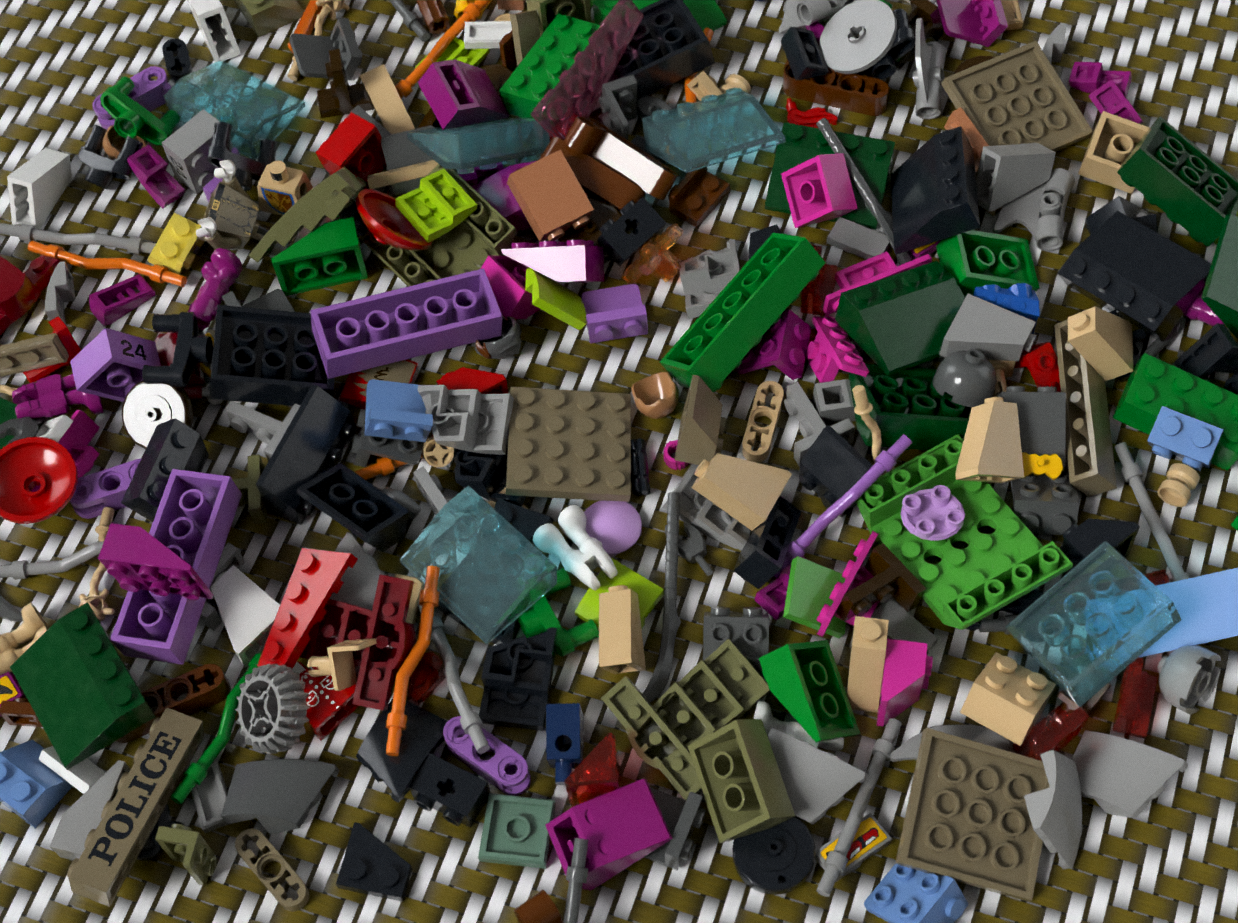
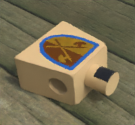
[257,160,313,216]

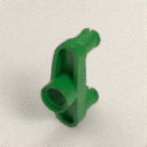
[100,76,180,145]
[517,568,599,657]

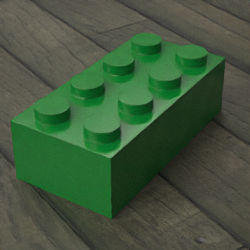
[499,13,611,127]
[1112,353,1238,471]

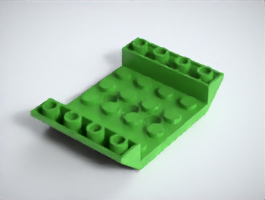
[855,434,1073,630]

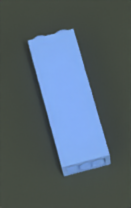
[1085,568,1238,665]

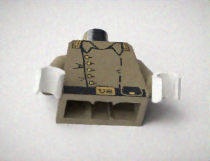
[196,160,270,251]

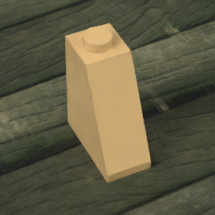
[1068,307,1134,381]
[955,397,1024,483]
[691,453,792,531]
[599,585,646,674]
[846,616,889,713]

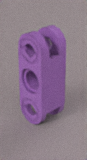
[92,66,173,130]
[69,458,142,519]
[443,716,531,796]

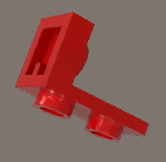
[23,316,81,383]
[1014,342,1061,392]

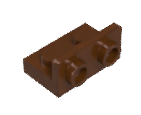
[668,159,730,228]

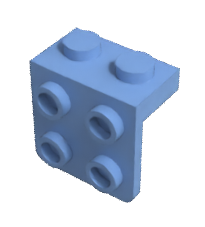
[364,379,433,442]
[1147,406,1224,471]
[864,864,969,923]

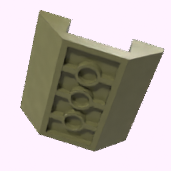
[361,160,517,287]

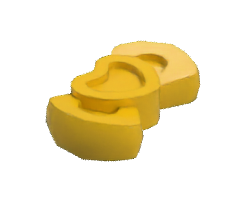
[1022,452,1063,480]

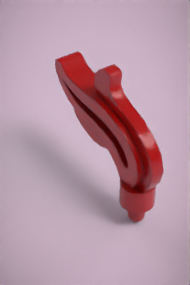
[785,98,837,128]

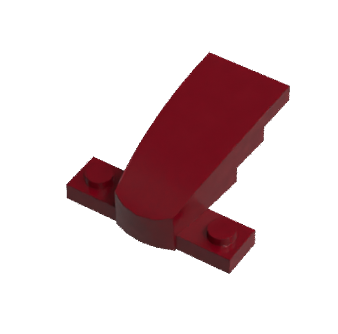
[0,254,59,335]
[300,574,417,711]

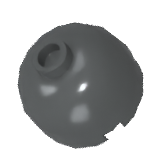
[933,349,997,407]

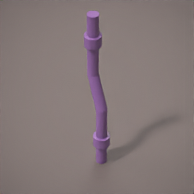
[774,434,912,578]

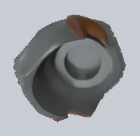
[475,316,522,359]

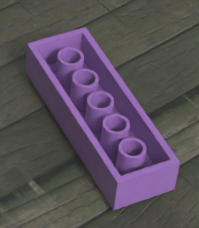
[310,268,502,379]
[110,469,242,665]

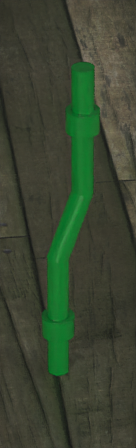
[170,650,263,805]

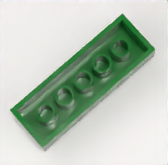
[660,232,826,392]

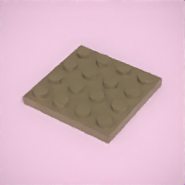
[941,41,1093,152]
[506,387,631,502]
[895,728,1050,901]

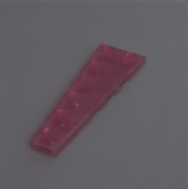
[530,0,644,140]

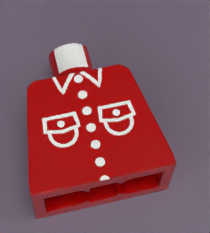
[292,661,359,741]

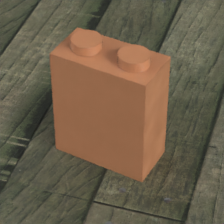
[507,149,594,242]

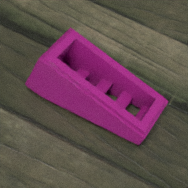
[89,274,155,327]

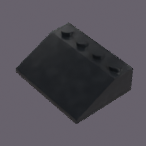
[596,0,715,101]
[891,126,980,255]
[1058,211,1211,342]
[209,305,334,406]

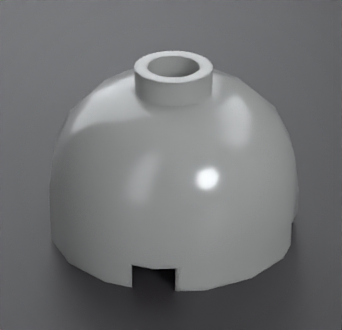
[1157,645,1221,715]

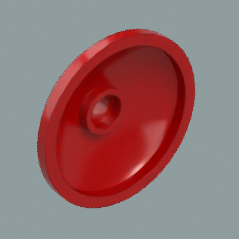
[355,189,433,251]
[0,437,78,524]

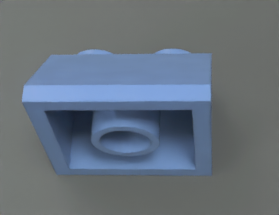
[0,739,73,828]

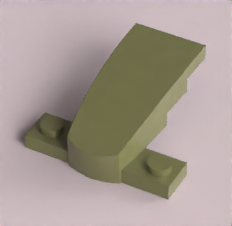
[248,167,368,263]
[601,639,771,801]

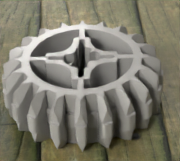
[235,664,311,754]

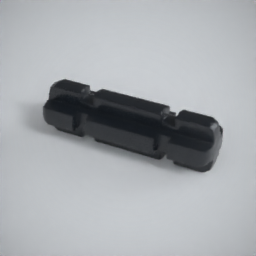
[631,438,650,496]

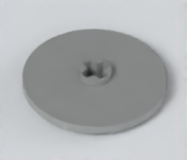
[819,0,897,74]

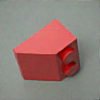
[315,112,387,189]

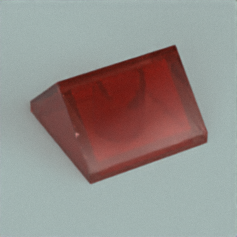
[564,732,621,807]

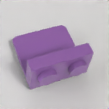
[581,284,648,344]

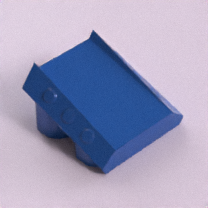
[974,283,1040,334]

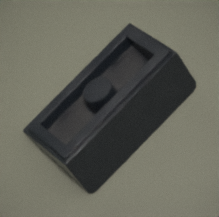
[781,27,829,80]

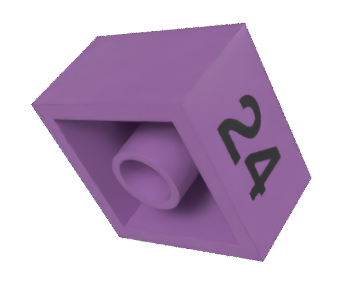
[70,328,161,402]

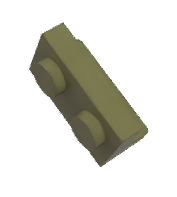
[155,824,216,886]

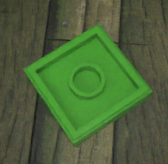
[783,556,846,638]

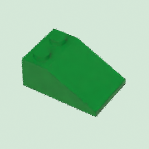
[271,217,368,296]
[936,230,1040,297]
[759,640,860,742]

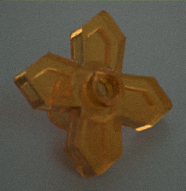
[621,223,684,284]

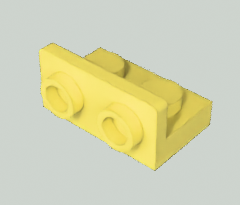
[148,213,205,274]

